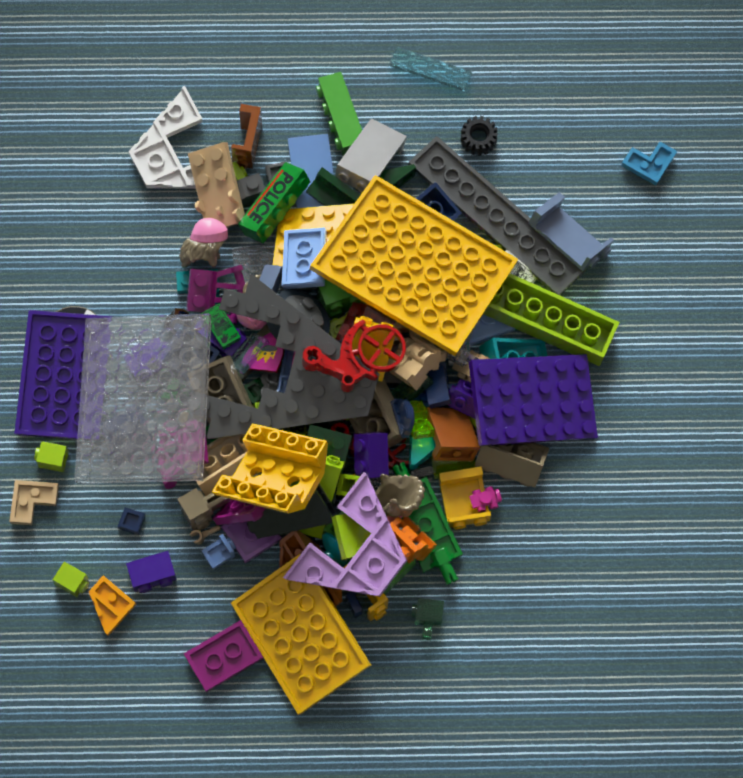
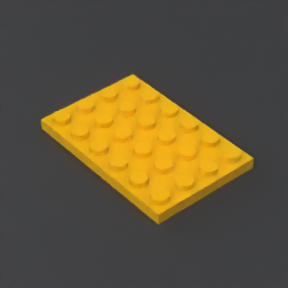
[231,554,372,715]

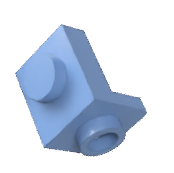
[201,534,236,570]

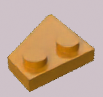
[89,575,136,636]

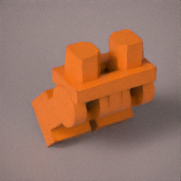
[390,517,437,564]

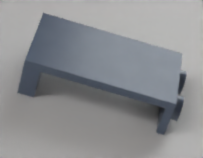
[528,192,614,271]

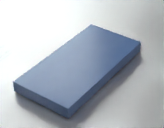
[288,134,334,208]

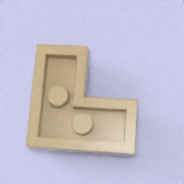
[9,480,59,525]

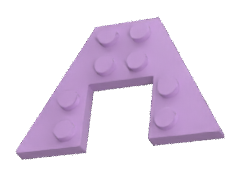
[283,472,407,597]

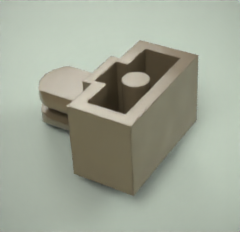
[177,488,230,531]

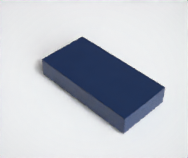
[425,365,451,409]

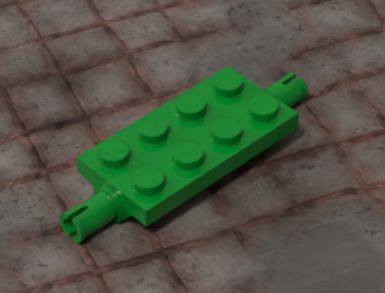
[392,462,463,585]

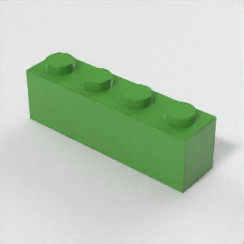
[316,72,362,156]

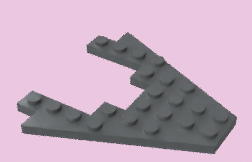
[191,274,380,439]

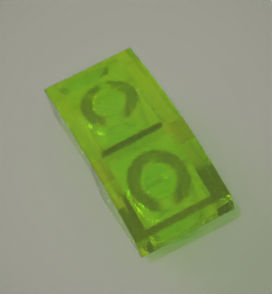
[409,400,435,439]

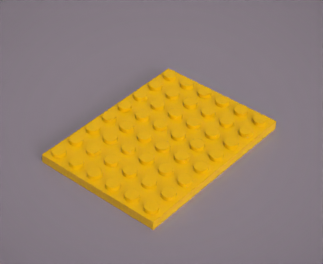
[309,175,518,356]

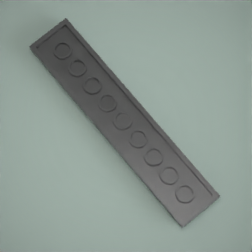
[408,136,586,296]

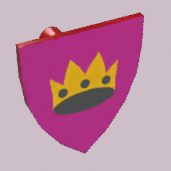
[240,332,284,373]

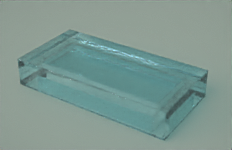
[231,333,270,375]

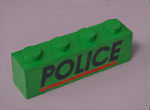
[238,162,311,244]

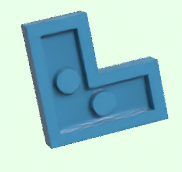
[621,142,677,186]

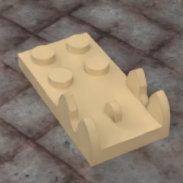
[188,142,245,228]

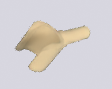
[190,525,221,545]

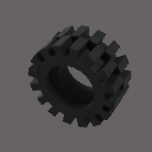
[460,116,498,156]

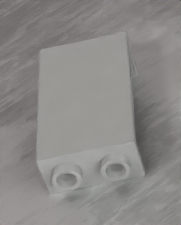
[335,118,407,192]

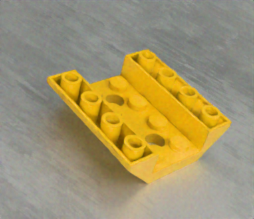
[212,423,328,514]

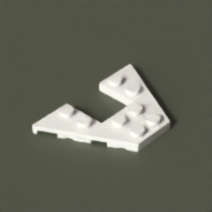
[129,86,203,189]

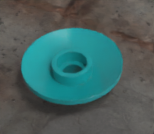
[322,532,350,567]

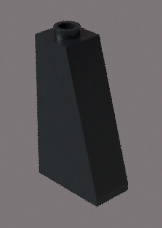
[247,484,338,539]

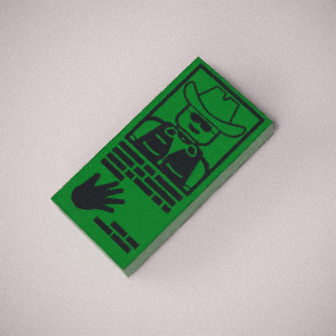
[201,303,241,350]

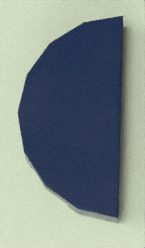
[390,399,414,438]

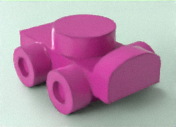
[469,486,502,513]

